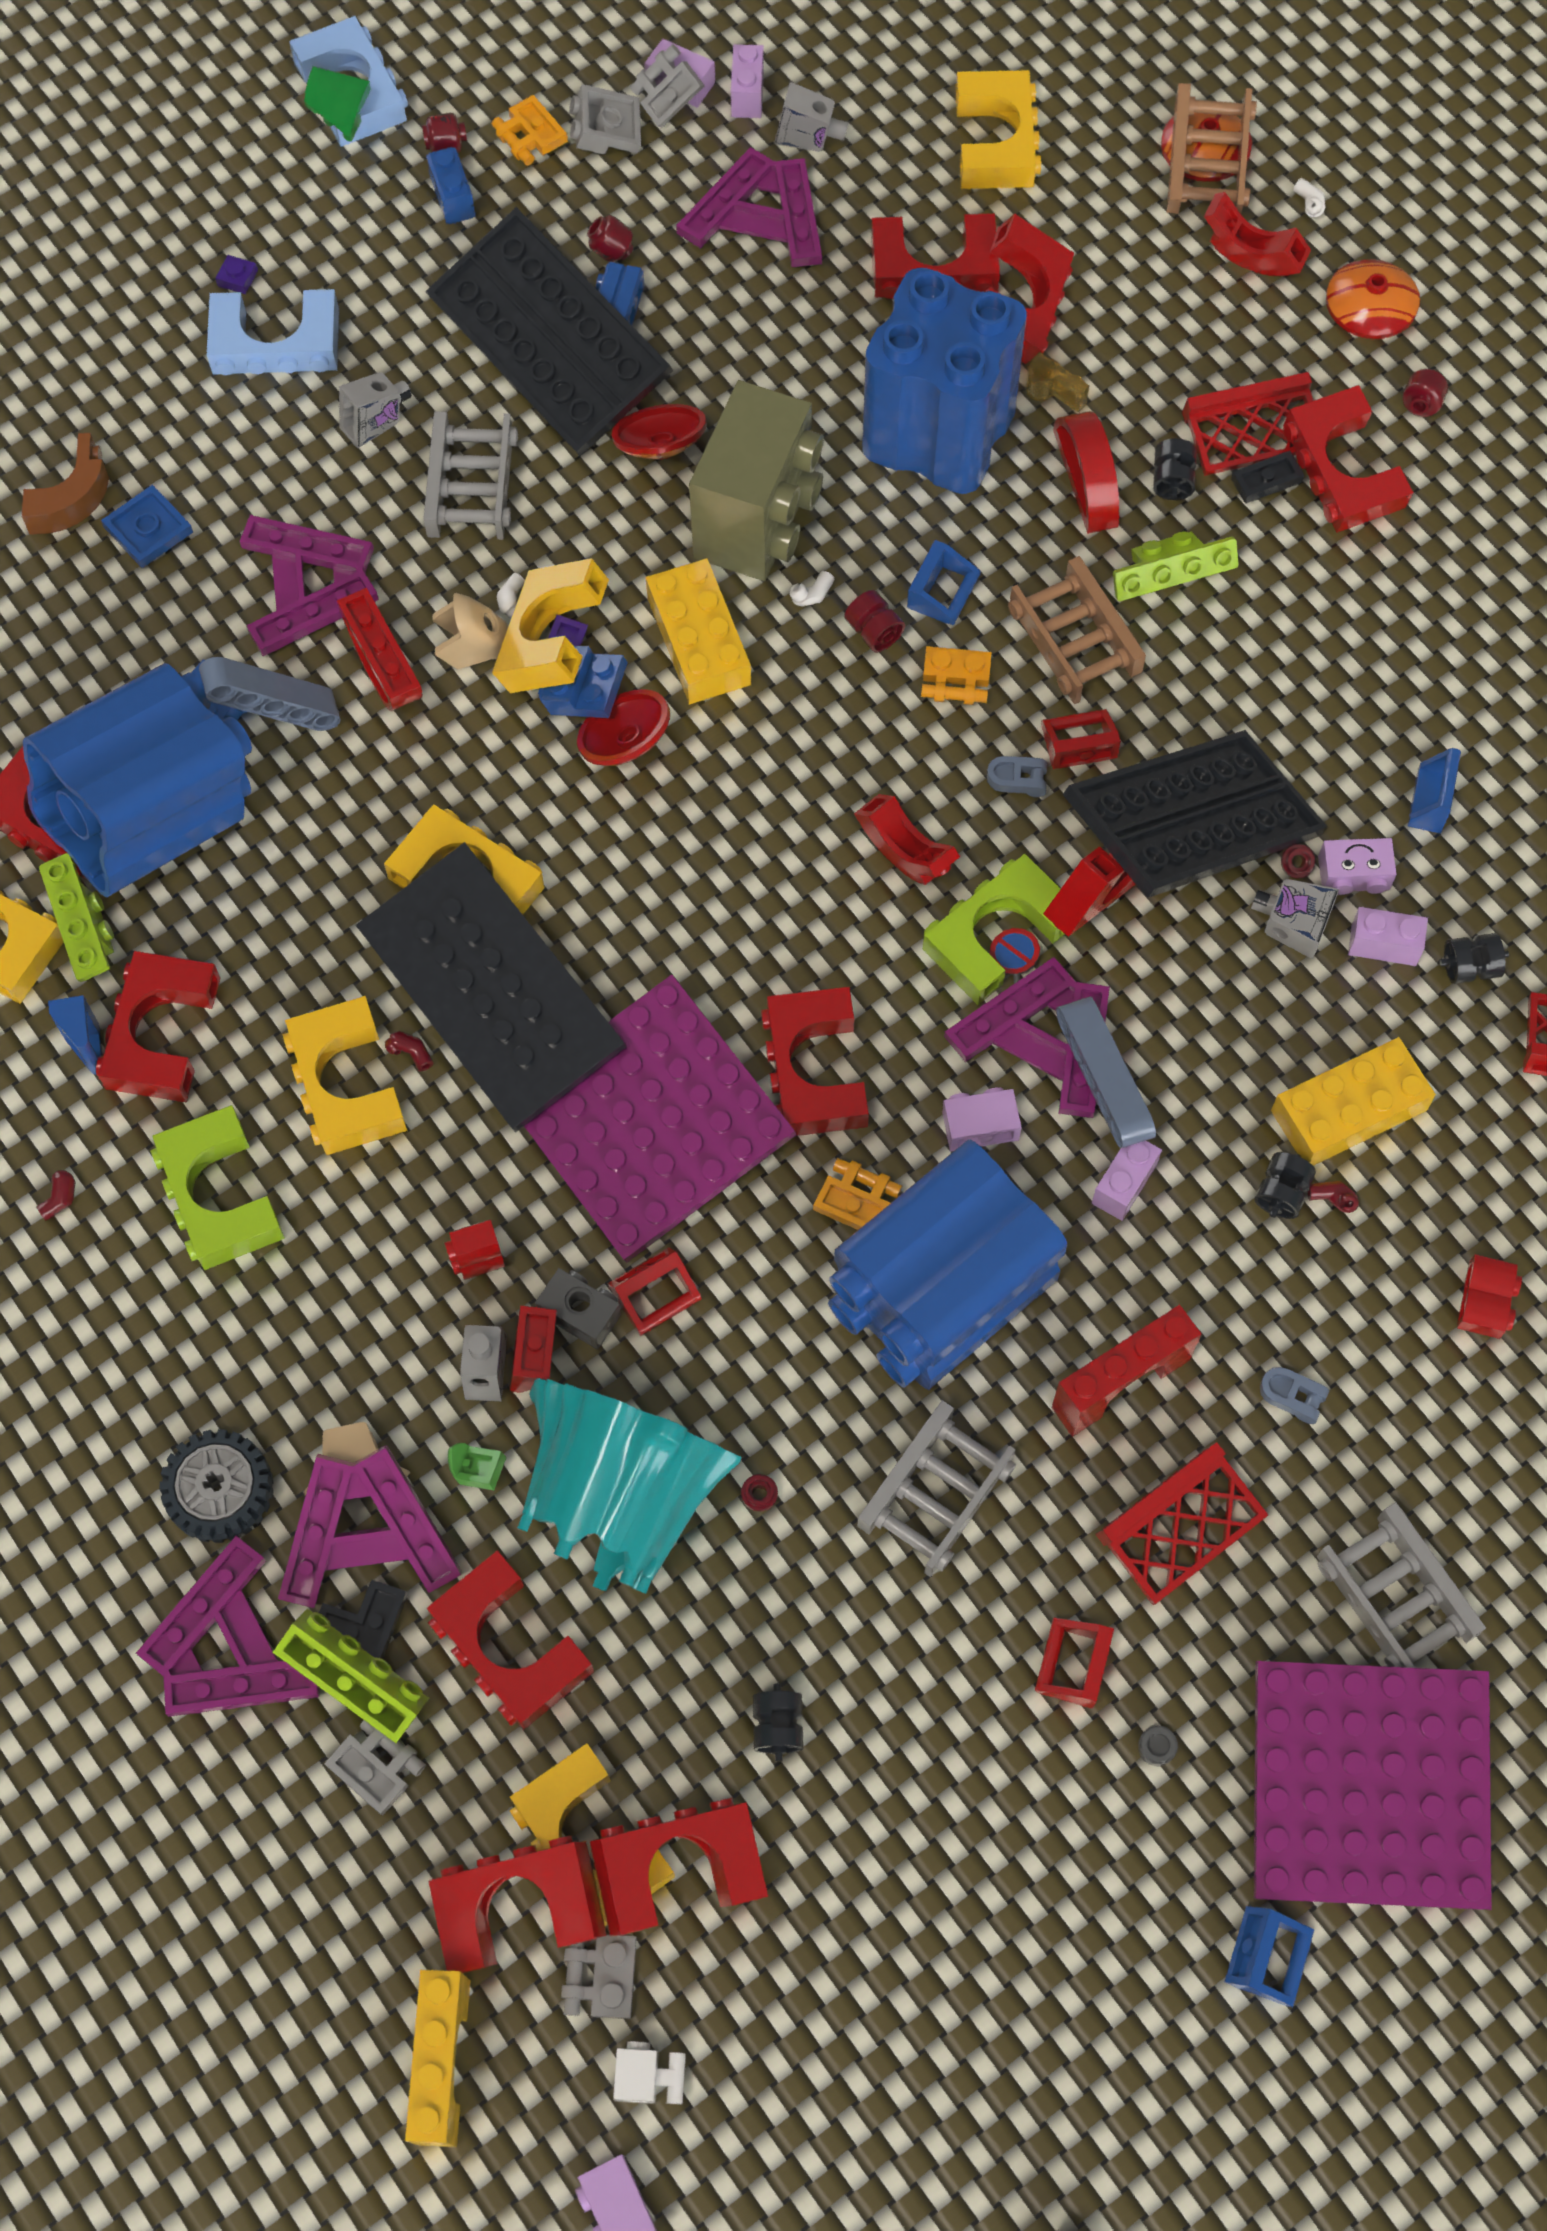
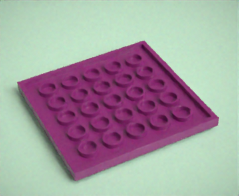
[524,974,797,1263]
[1254,1661,1491,1910]

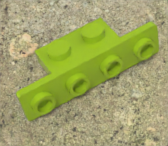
[1113,531,1238,601]
[39,853,114,982]

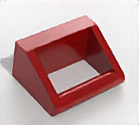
[1041,709,1121,769]
[607,1247,702,1336]
[510,1305,557,1393]
[1035,1618,1114,1709]

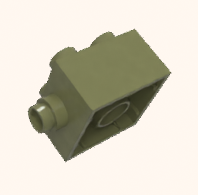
[689,380,824,582]

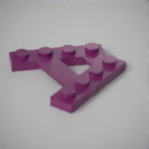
[676,147,822,267]
[240,515,379,656]
[944,957,1110,1118]
[278,1445,462,1608]
[136,1536,320,1717]

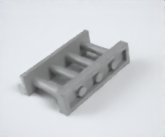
[423,411,518,540]
[857,1400,1016,1577]
[1317,1502,1486,1668]

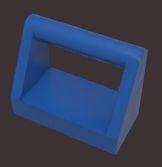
[907,540,981,625]
[1407,748,1461,834]
[48,995,102,1075]
[1225,1906,1314,2007]

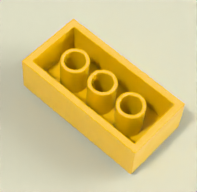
[645,558,751,705]
[1271,1037,1436,1166]

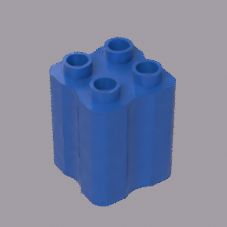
[862,268,1027,494]
[23,663,252,897]
[828,1139,1067,1390]

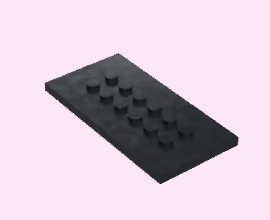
[425,207,673,457]
[1062,730,1328,898]
[356,842,627,1133]

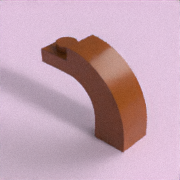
[22,433,109,535]

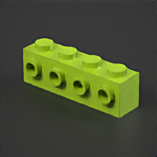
[273,1608,429,1743]

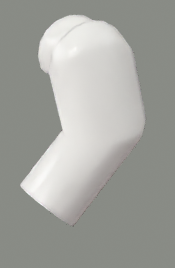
[1293,178,1325,217]
[789,571,834,607]
[497,573,525,619]

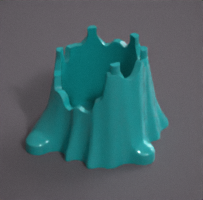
[517,1378,742,1594]

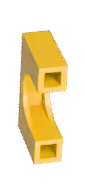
[956,70,1041,189]
[492,558,609,693]
[384,804,545,915]
[0,890,64,1004]
[282,996,407,1156]
[509,1743,675,1927]
[405,1970,471,2147]

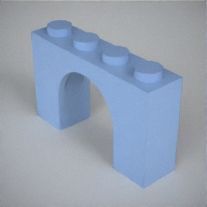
[289,16,408,147]
[207,289,339,375]

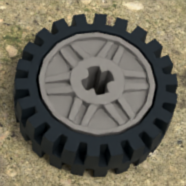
[159,1429,274,1543]

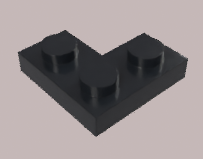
[319,1579,408,1659]

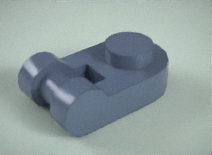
[987,756,1047,797]
[1260,1367,1329,1424]

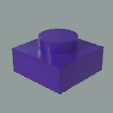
[215,255,258,295]
[548,615,588,646]

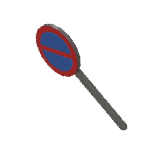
[989,928,1040,984]

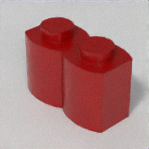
[444,1219,505,1280]
[1457,1254,1522,1339]

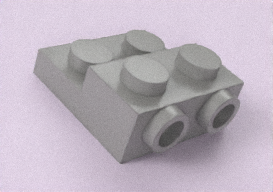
[569,84,641,155]

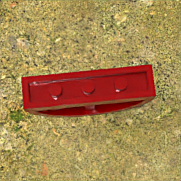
[1053,411,1119,534]
[336,587,422,711]

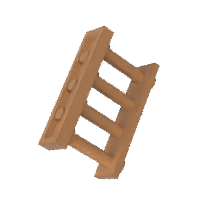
[1166,83,1257,214]
[1008,556,1146,705]

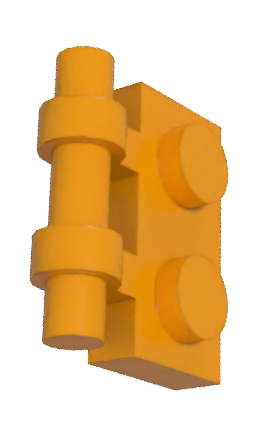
[492,95,568,166]
[921,646,992,705]
[813,1158,903,1230]

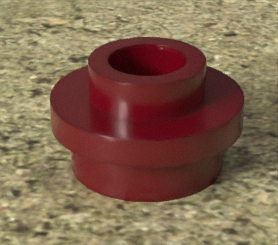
[1281,844,1315,878]
[741,1474,778,1512]

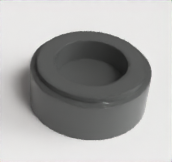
[1138,1726,1178,1767]

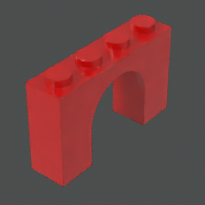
[871,213,1000,299]
[985,214,1074,364]
[1283,385,1414,533]
[0,746,89,881]
[1043,846,1136,937]
[96,951,221,1103]
[761,987,869,1136]
[1051,1304,1202,1437]
[427,1550,594,1730]
[590,1797,768,1936]
[428,1836,607,1973]

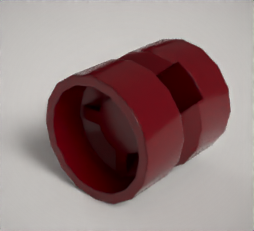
[844,590,905,653]

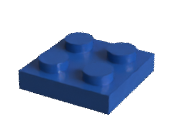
[101,484,193,568]

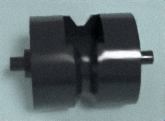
[1153,438,1197,500]
[1440,933,1509,984]
[1254,1152,1316,1219]
[753,1683,804,1762]

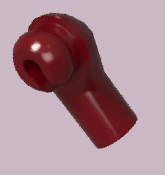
[385,1031,434,1071]
[36,1170,76,1221]
[1307,1181,1359,1213]

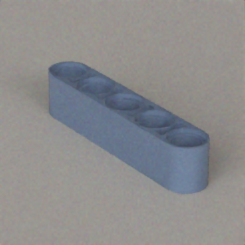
[199,657,341,731]
[1056,996,1156,1148]

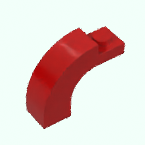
[1204,192,1311,276]
[854,794,960,885]

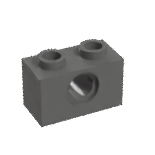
[535,1268,621,1350]

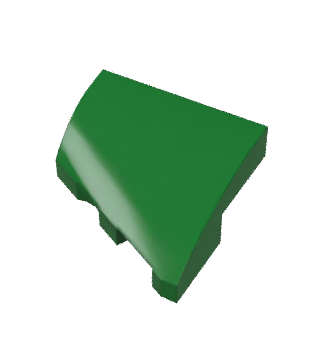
[304,66,371,142]

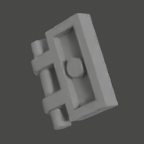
[630,44,705,127]
[324,1720,426,1816]
[561,1935,637,2019]

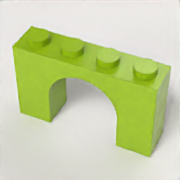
[923,854,1065,1005]
[150,1105,285,1270]

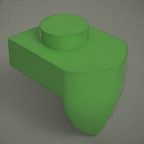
[448,1443,506,1490]

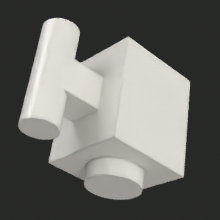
[613,2042,686,2104]

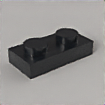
[1231,451,1304,504]

